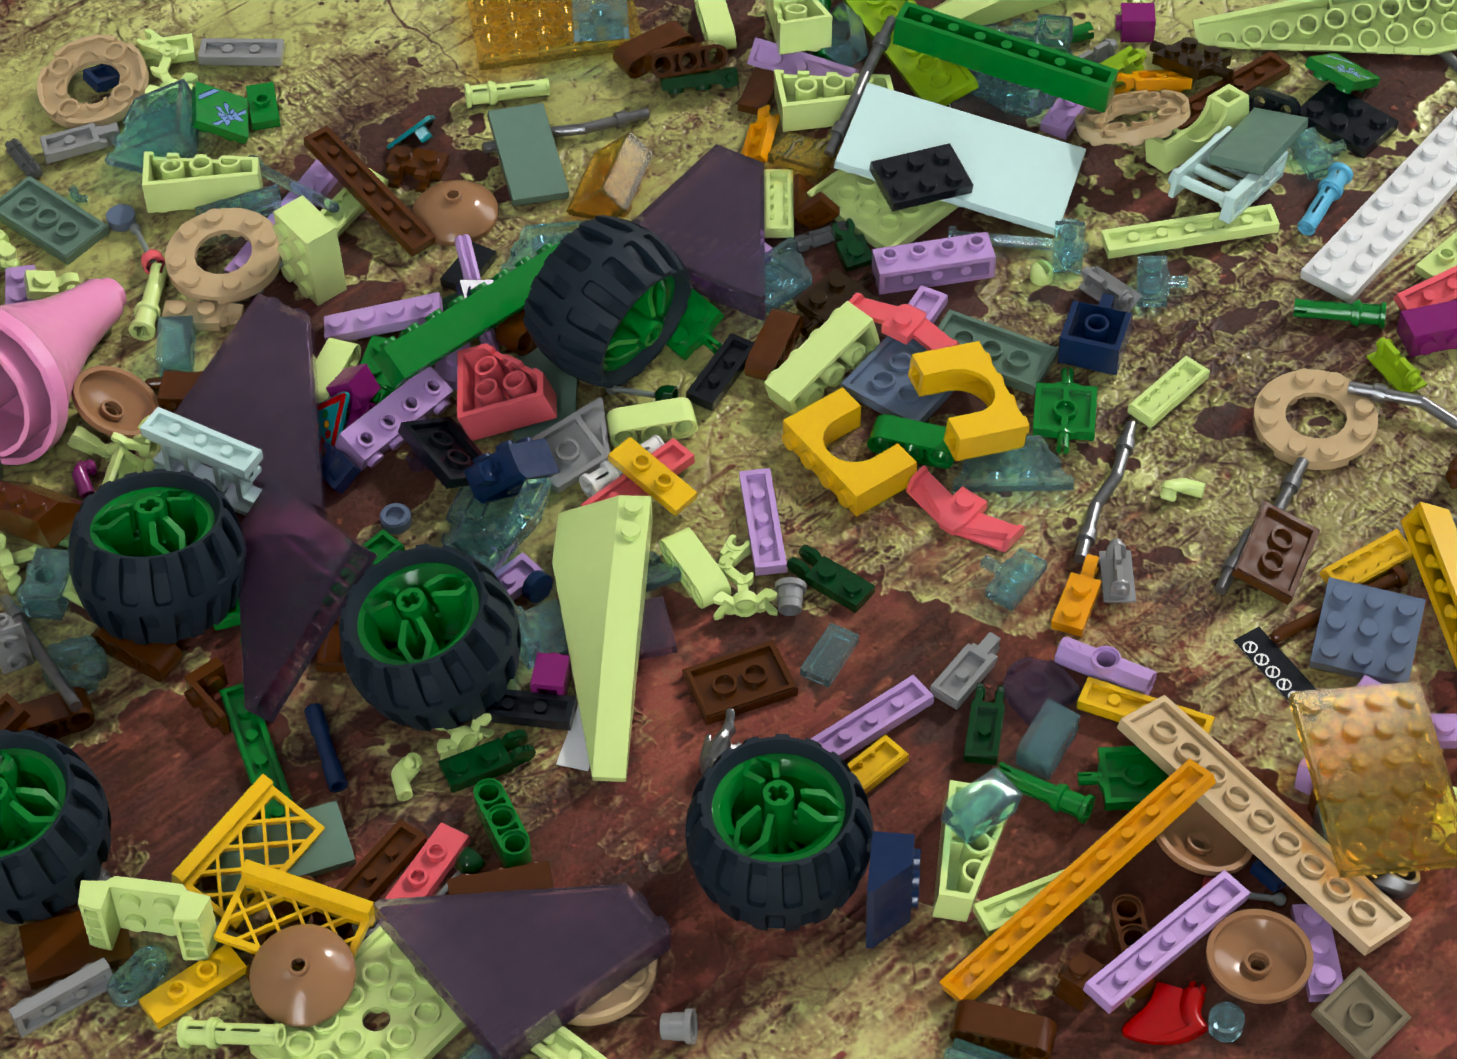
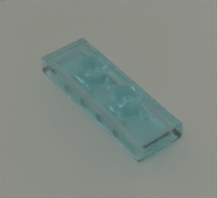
[195,184,281,216]

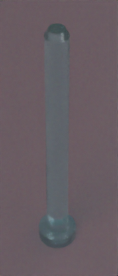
[248,155,340,213]
[948,226,1089,253]

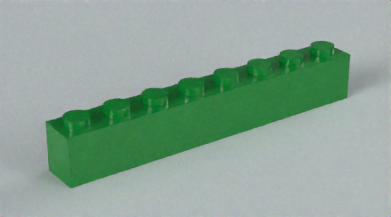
[893,1,1119,113]
[373,242,561,388]

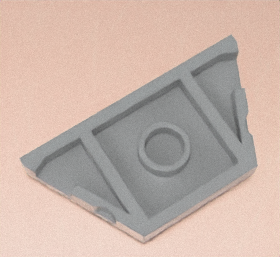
[532,397,610,493]

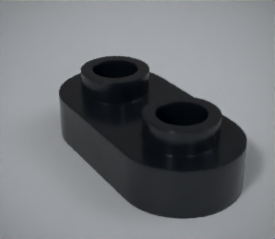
[1247,86,1301,116]

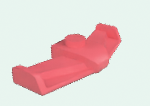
[849,293,960,351]
[906,465,1025,553]

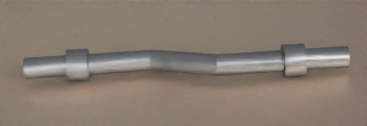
[824,15,896,157]
[482,108,650,154]
[1347,381,1457,430]
[1074,420,1137,564]
[1214,457,1309,595]

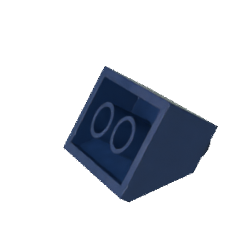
[866,831,921,948]

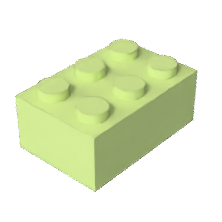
[273,195,347,306]

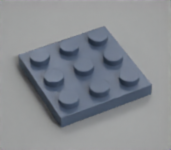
[841,336,954,422]
[1309,577,1426,690]

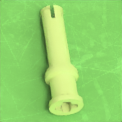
[464,78,550,109]
[128,263,168,341]
[176,1016,286,1049]

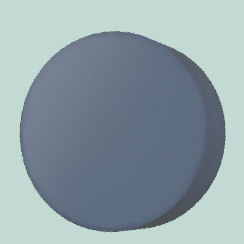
[106,204,137,232]
[380,503,412,534]

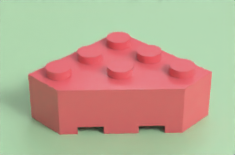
[457,343,557,441]

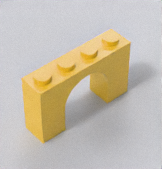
[908,341,1030,461]
[782,387,917,517]

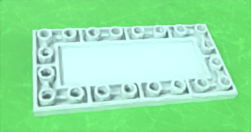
[834,82,1086,236]

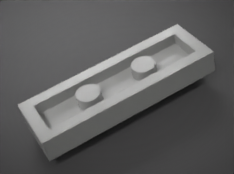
[198,38,285,66]
[8,957,116,1038]

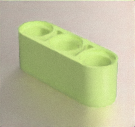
[694,0,737,53]
[299,338,361,408]
[605,397,698,448]
[659,527,732,609]

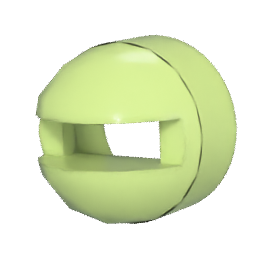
[1030,259,1054,286]

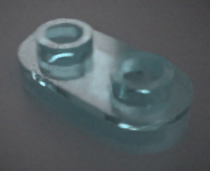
[107,945,169,1007]

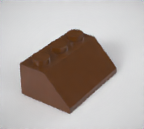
[0,480,83,550]

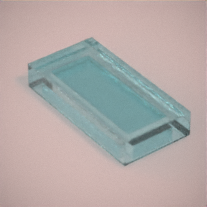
[800,623,859,687]

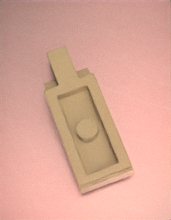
[160,300,246,331]

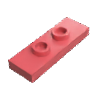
[385,822,470,918]

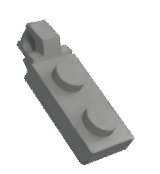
[39,122,122,164]
[930,632,1001,710]

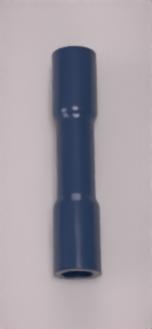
[304,703,348,793]

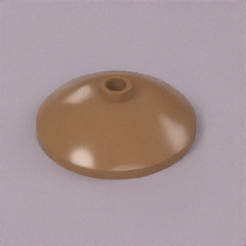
[412,180,499,246]
[72,366,159,439]
[1156,801,1253,876]
[1206,909,1314,1004]
[249,924,356,1027]

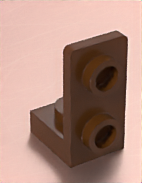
[793,174,840,230]
[184,657,230,736]

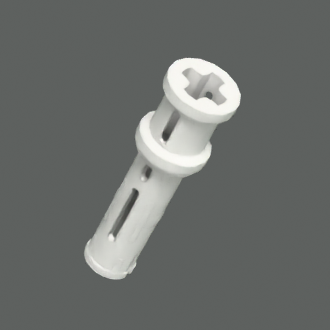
[579,434,665,498]

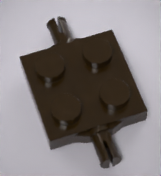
[1150,37,1234,81]
[796,268,881,338]

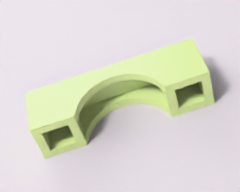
[1145,84,1249,174]

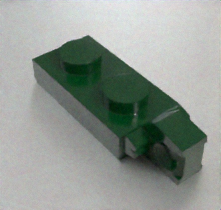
[659,67,738,94]

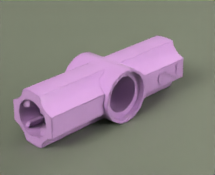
[1054,636,1157,696]

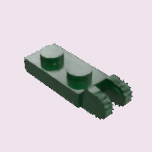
[787,544,875,613]
[964,683,1005,766]
[438,729,536,793]

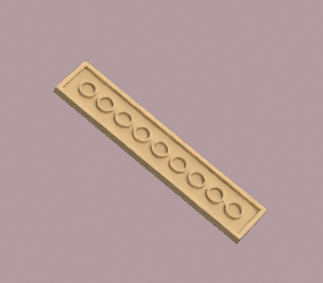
[1117,695,1412,956]

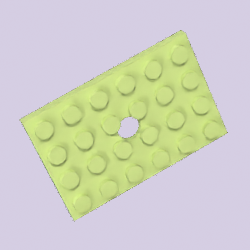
[249,907,502,1059]

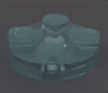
[41,636,109,694]

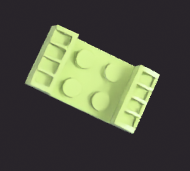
[78,876,218,960]

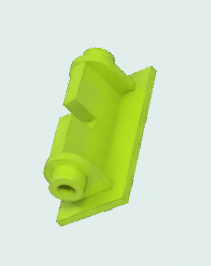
[1099,45,1147,86]
[1366,337,1427,393]

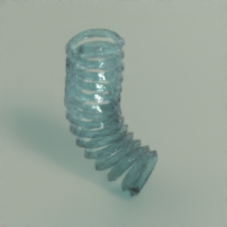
[68,185,88,203]

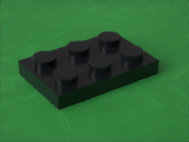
[1300,82,1399,159]
[869,143,974,212]
[398,416,483,489]

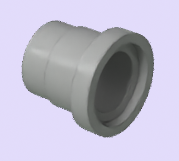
[774,577,807,616]
[660,1008,698,1044]

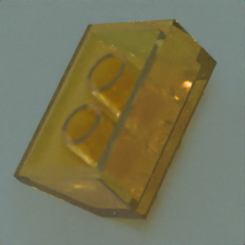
[566,131,654,220]

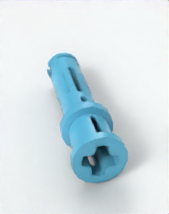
[1297,162,1353,236]

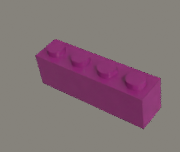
[1396,300,1457,357]

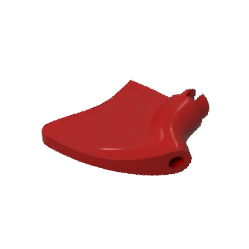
[1122,981,1209,1045]

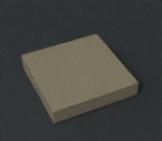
[1310,967,1412,1059]

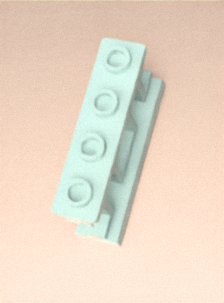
[140,407,271,519]

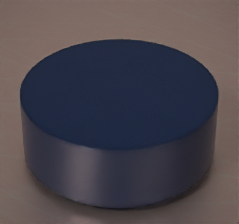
[522,570,553,604]

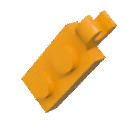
[1114,69,1192,95]
[738,104,780,171]
[1051,554,1102,637]

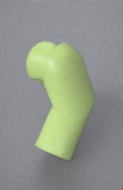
[1160,478,1206,502]
[391,752,422,801]

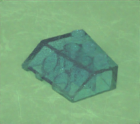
[104,78,199,174]

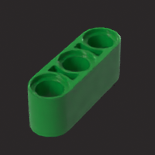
[867,414,955,469]
[473,778,532,868]

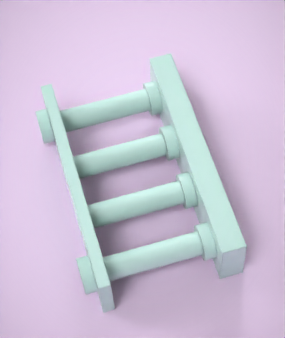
[1168,126,1289,224]

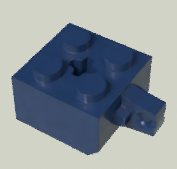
[1058,293,1133,375]
[463,436,560,504]

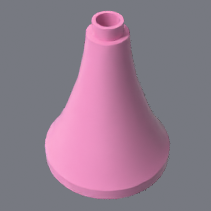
[0,278,127,465]

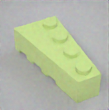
[765,0,833,55]
[774,69,894,132]
[142,151,263,213]
[764,301,880,415]
[932,780,1017,922]

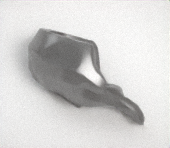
[699,708,741,774]
[1352,854,1421,900]

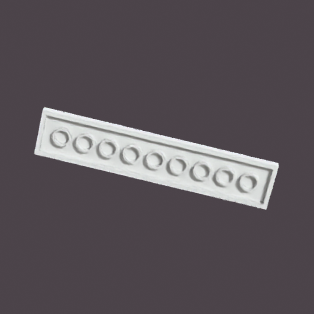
[1300,107,1457,303]

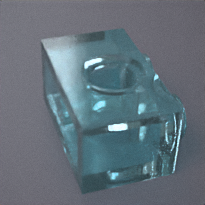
[572,0,629,42]
[17,547,70,620]

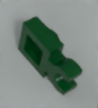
[831,218,872,272]

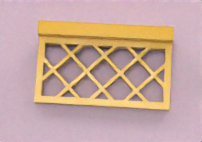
[171,774,325,931]
[213,859,378,970]

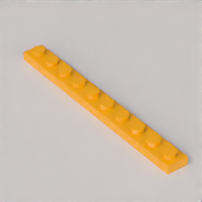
[939,758,1216,1002]

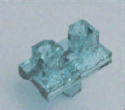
[1052,218,1085,274]

